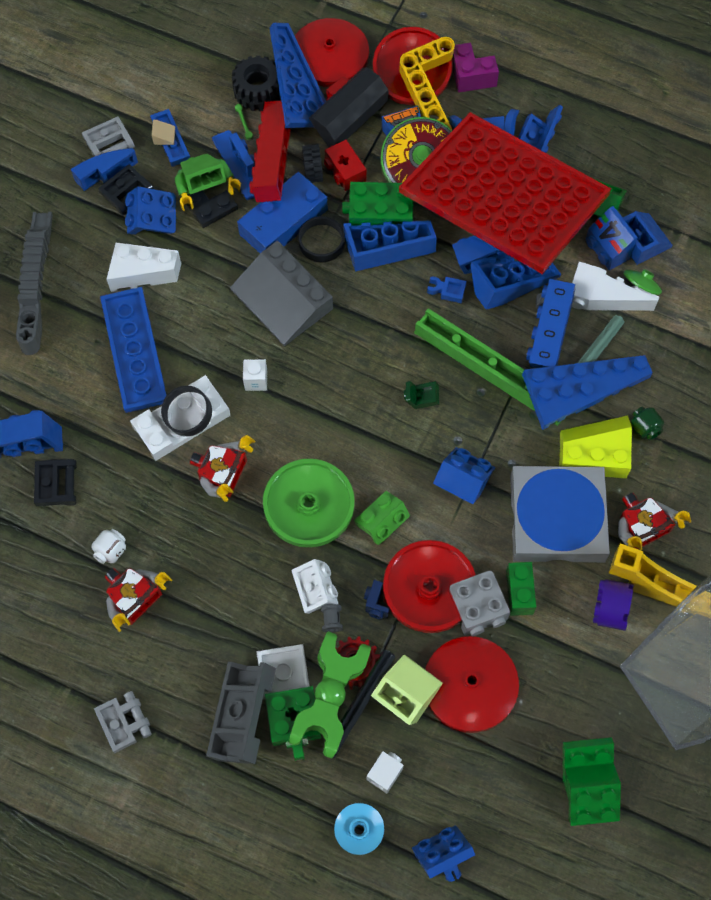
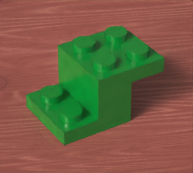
[563,737,621,826]

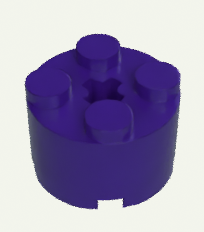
[593,579,634,631]

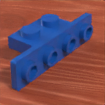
[518,105,563,153]
[212,130,255,200]

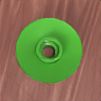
[623,269,662,295]

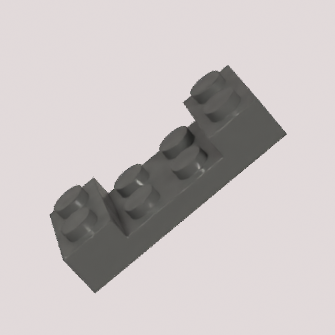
[206,662,276,764]

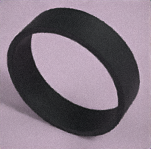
[299,216,345,263]
[161,386,212,436]

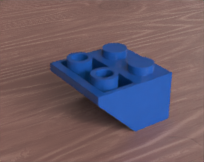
[623,211,673,265]
[433,447,496,504]

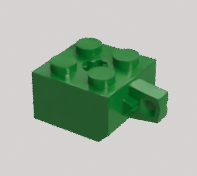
[265,686,321,761]

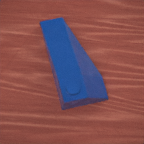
[470,257,561,310]

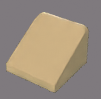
[152,120,175,145]

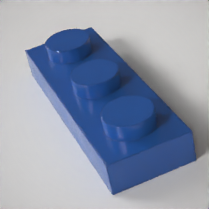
[150,109,190,167]

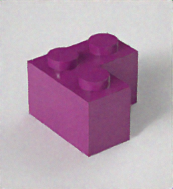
[452,43,499,93]

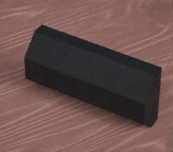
[309,67,388,148]

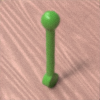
[235,104,253,140]

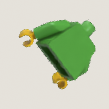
[175,154,241,211]

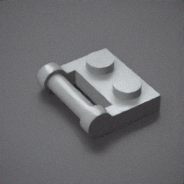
[82,116,135,157]

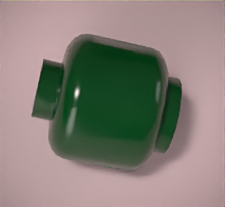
[631,407,664,441]

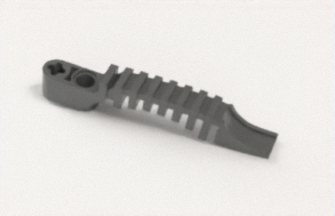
[16,212,53,355]

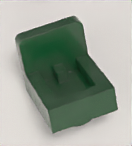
[404,381,439,409]

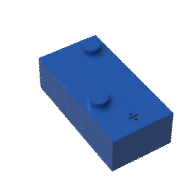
[237,171,328,253]

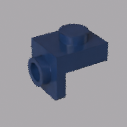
[364,580,389,620]

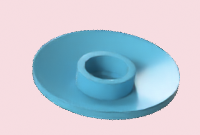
[334,803,384,855]

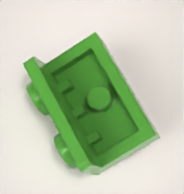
[354,491,410,545]

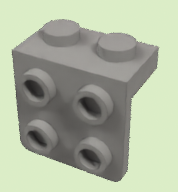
[450,571,510,636]

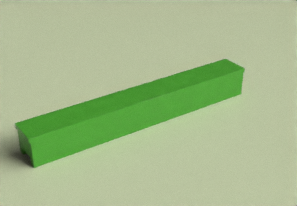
[414,308,561,426]

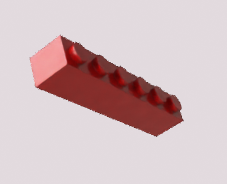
[249,101,291,202]

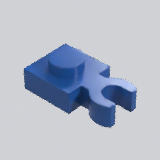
[427,276,467,303]

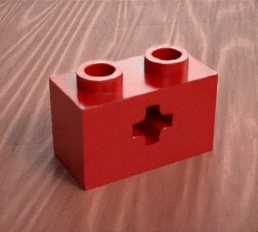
[324,140,367,191]

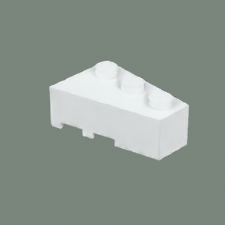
[107,243,181,292]

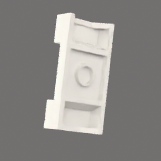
[130,375,230,461]

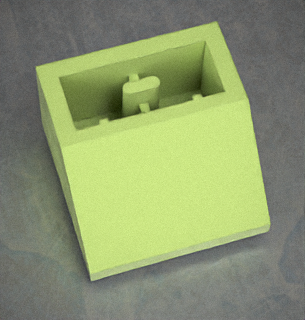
[371,655,443,725]

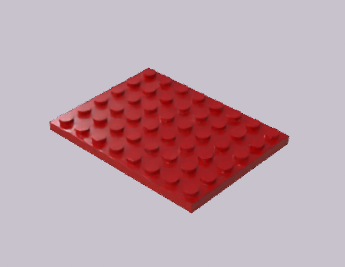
[399,112,611,274]

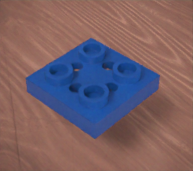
[412,825,475,882]

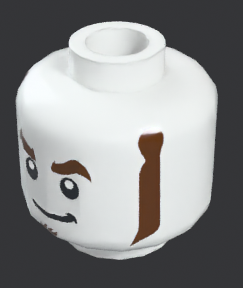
[92,529,126,564]

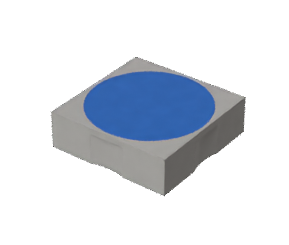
[510,466,610,563]

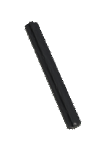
[323,650,395,758]

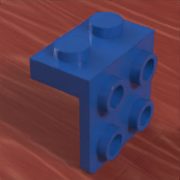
[125,187,176,235]

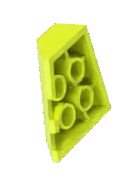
[559,415,632,478]

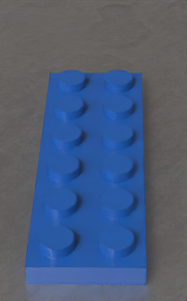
[100,287,167,413]

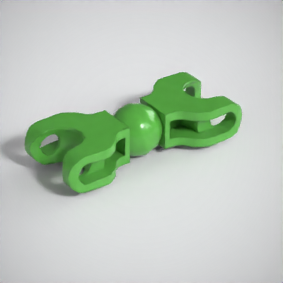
[288,631,371,759]

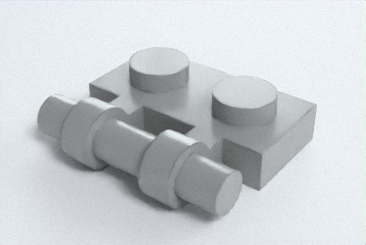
[94,691,152,753]

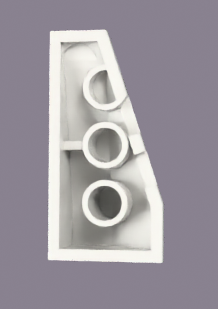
[572,262,659,311]

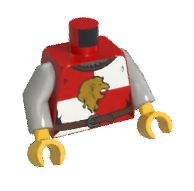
[190,435,255,502]
[618,493,691,550]
[105,568,172,632]

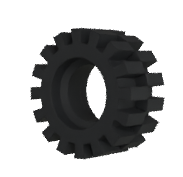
[302,144,323,183]

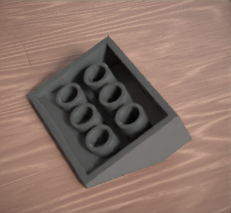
[230,240,333,346]

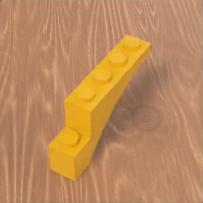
[609,543,711,619]

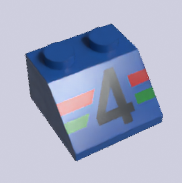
[586,206,638,270]

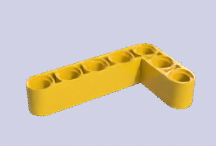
[399,37,455,130]

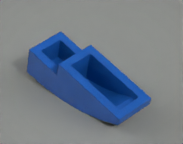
[71,148,138,191]

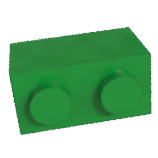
[506,562,536,616]

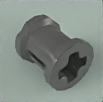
[321,604,343,632]

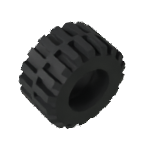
[232,55,281,111]

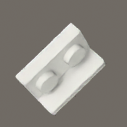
[292,559,338,614]

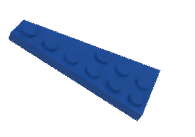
[269,23,326,128]
[522,355,653,430]

